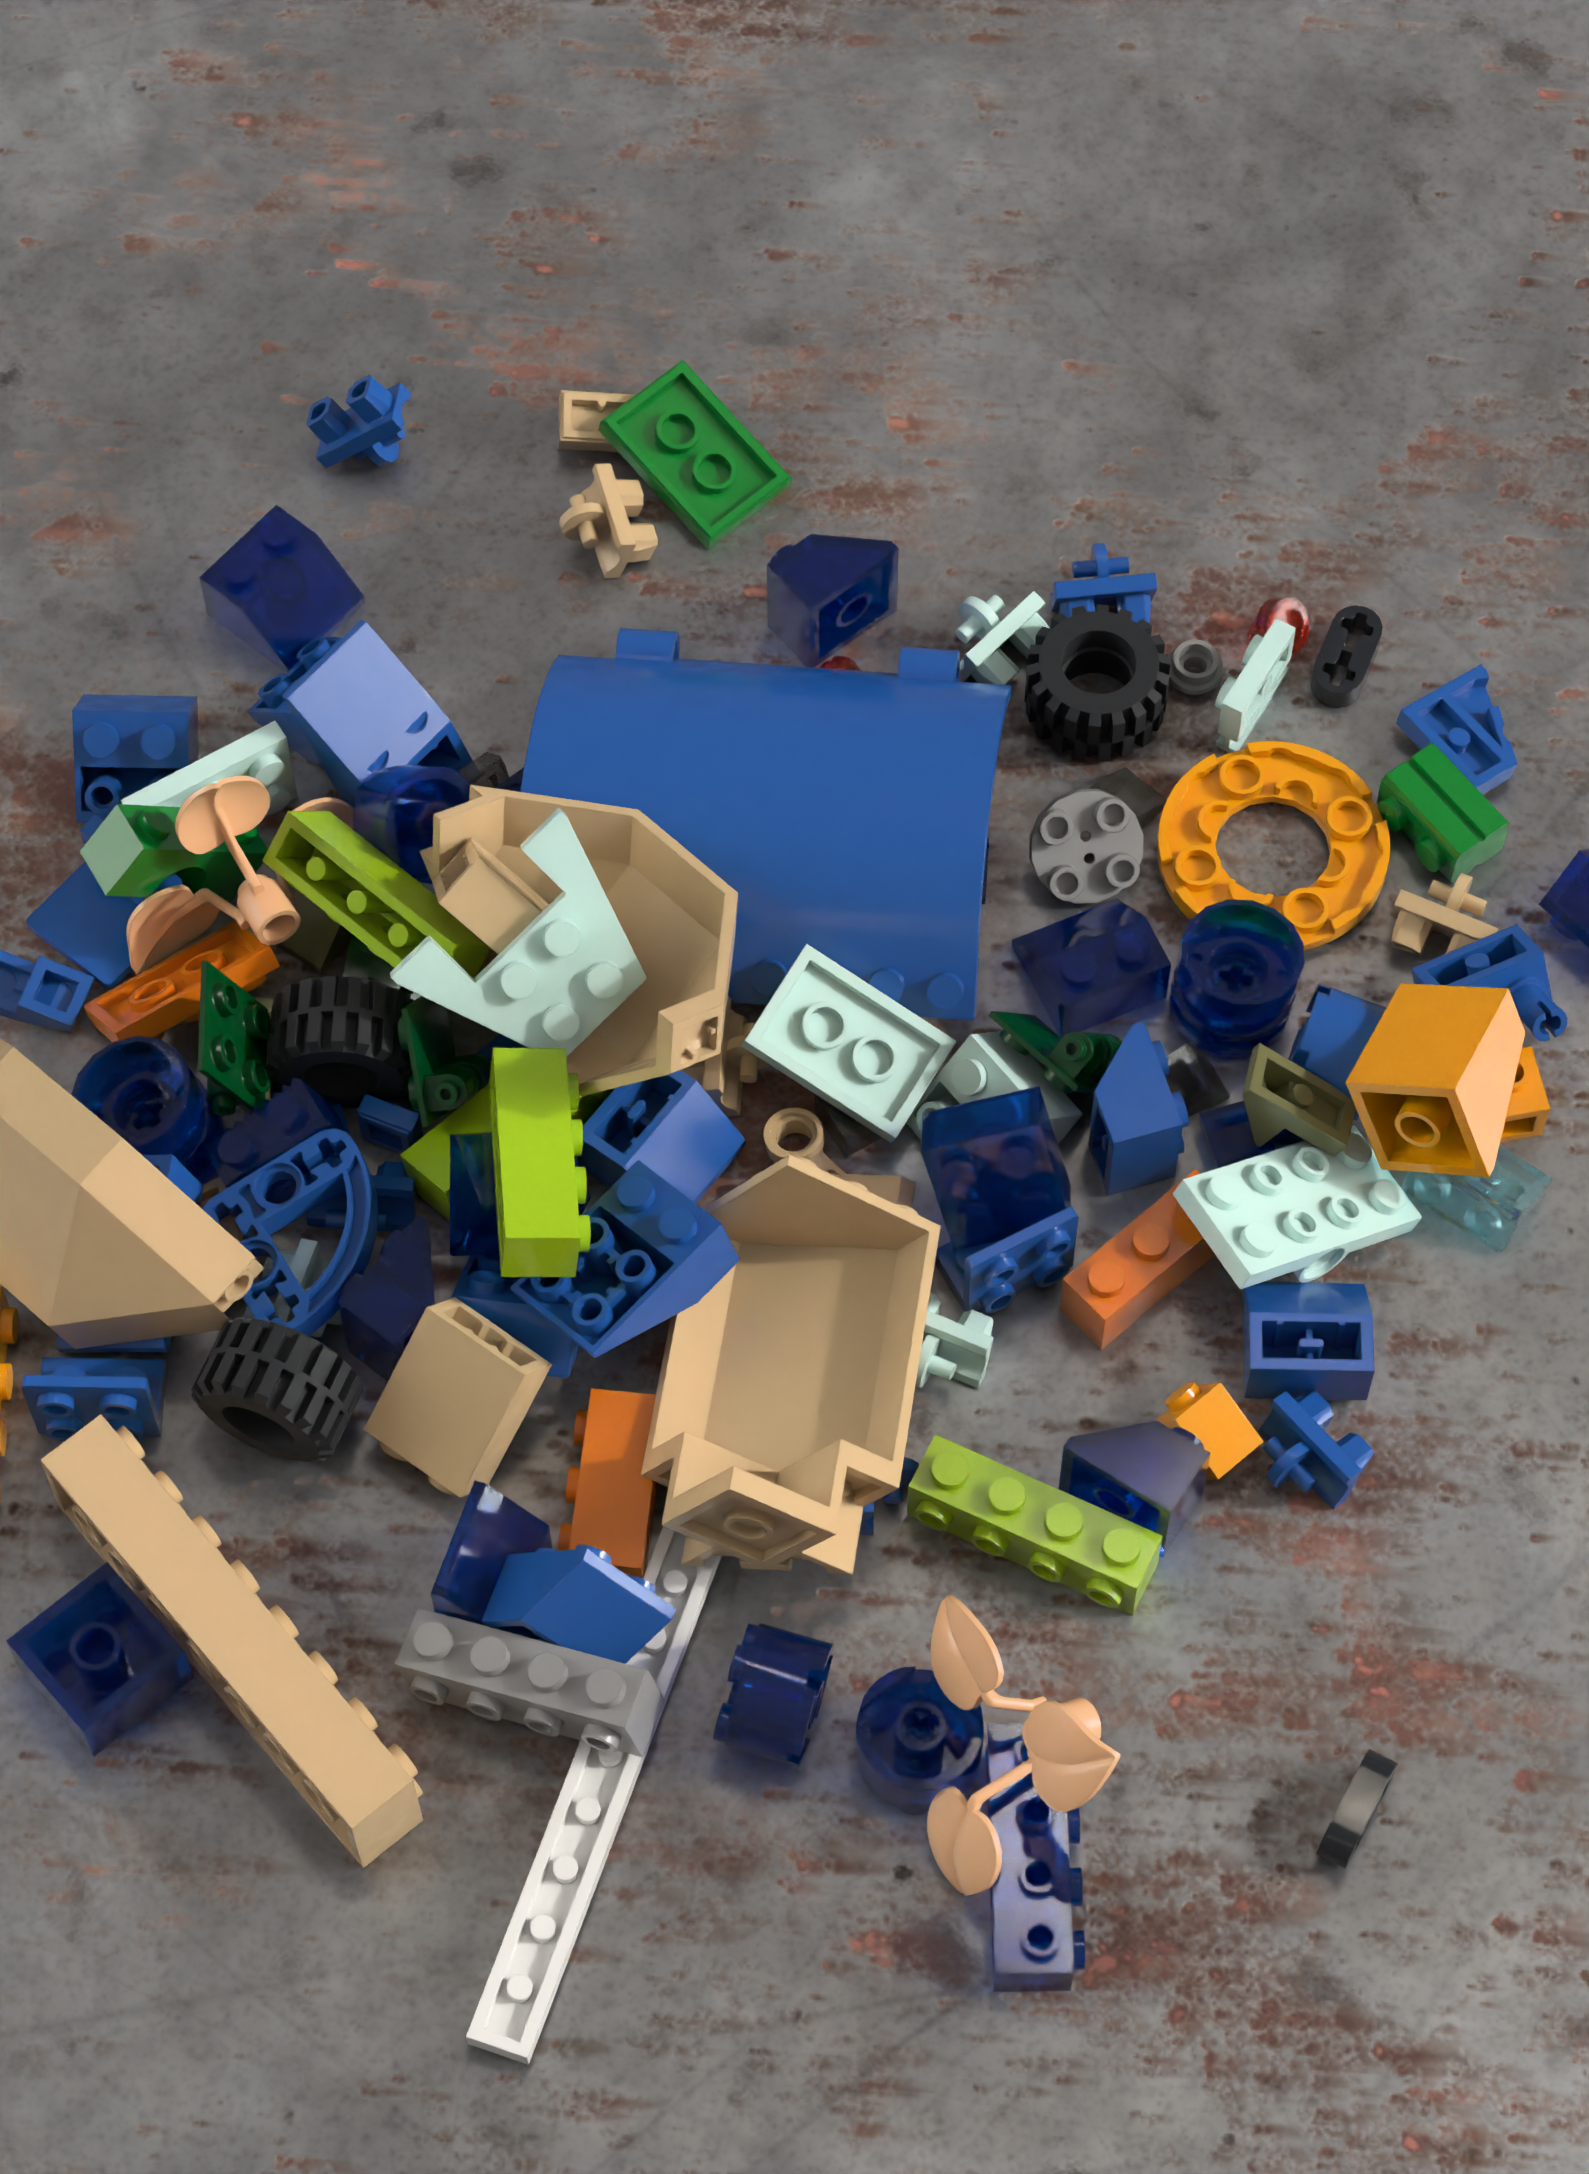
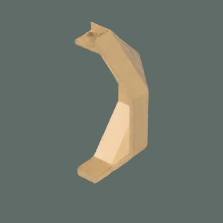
[419,785,738,1096]
[0,1039,264,1349]

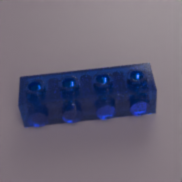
[985,1723,1085,1992]

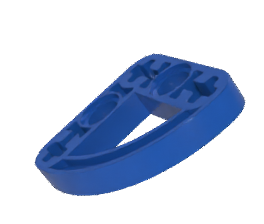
[202,1129,378,1336]

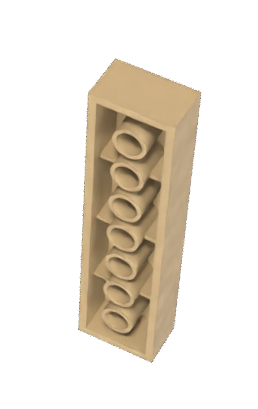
[40,1414,423,1868]

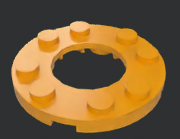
[1157,741,1390,953]

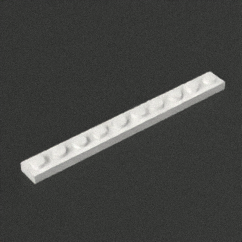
[466,1526,722,2065]

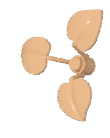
[126,776,374,975]
[927,1595,1121,1897]

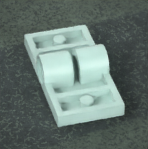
[1173,1125,1422,1289]

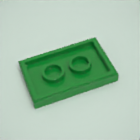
[598,360,792,550]

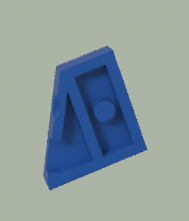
[1396,664,1518,795]

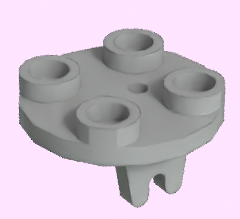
[1029,789,1144,903]

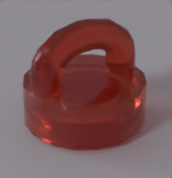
[1247,598,1310,654]

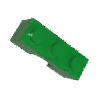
[79,804,268,900]

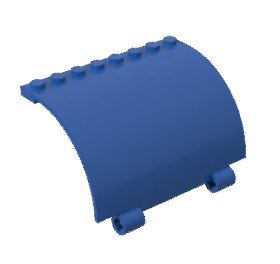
[520,628,1011,1021]

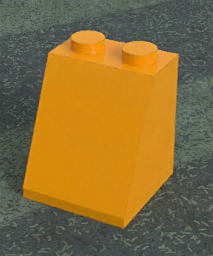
[1345,983,1525,1177]

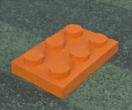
[82,921,280,1053]

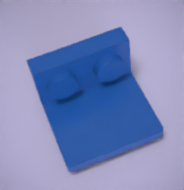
[26,814,183,990]
[935,1198,1079,1313]
[21,1357,167,1441]

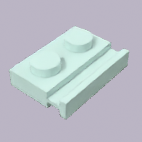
[1215,619,1296,753]

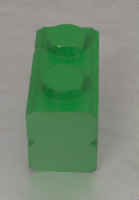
[1376,743,1510,883]

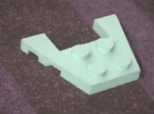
[390,807,647,1057]

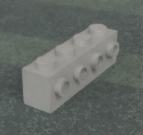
[394,1608,665,1758]

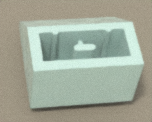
[906,1031,1083,1203]

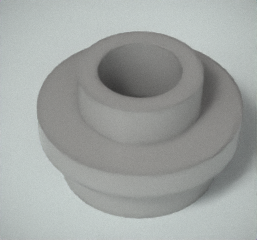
[1169,639,1223,695]

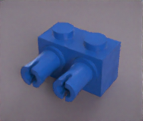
[1411,924,1567,1041]

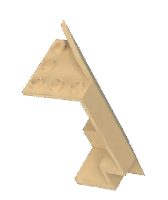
[641,1155,941,1575]

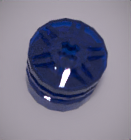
[1169,900,1305,1057]
[71,1036,224,1179]

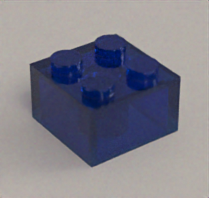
[921,1086,1071,1251]
[6,1562,194,1757]

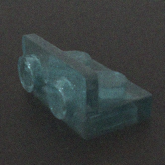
[1402,1145,1553,1252]

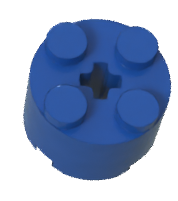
[1288,983,1387,1121]

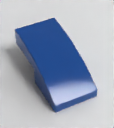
[0,950,94,1031]

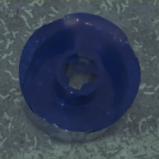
[353,764,470,884]
[713,1623,834,1767]
[856,1666,984,1816]

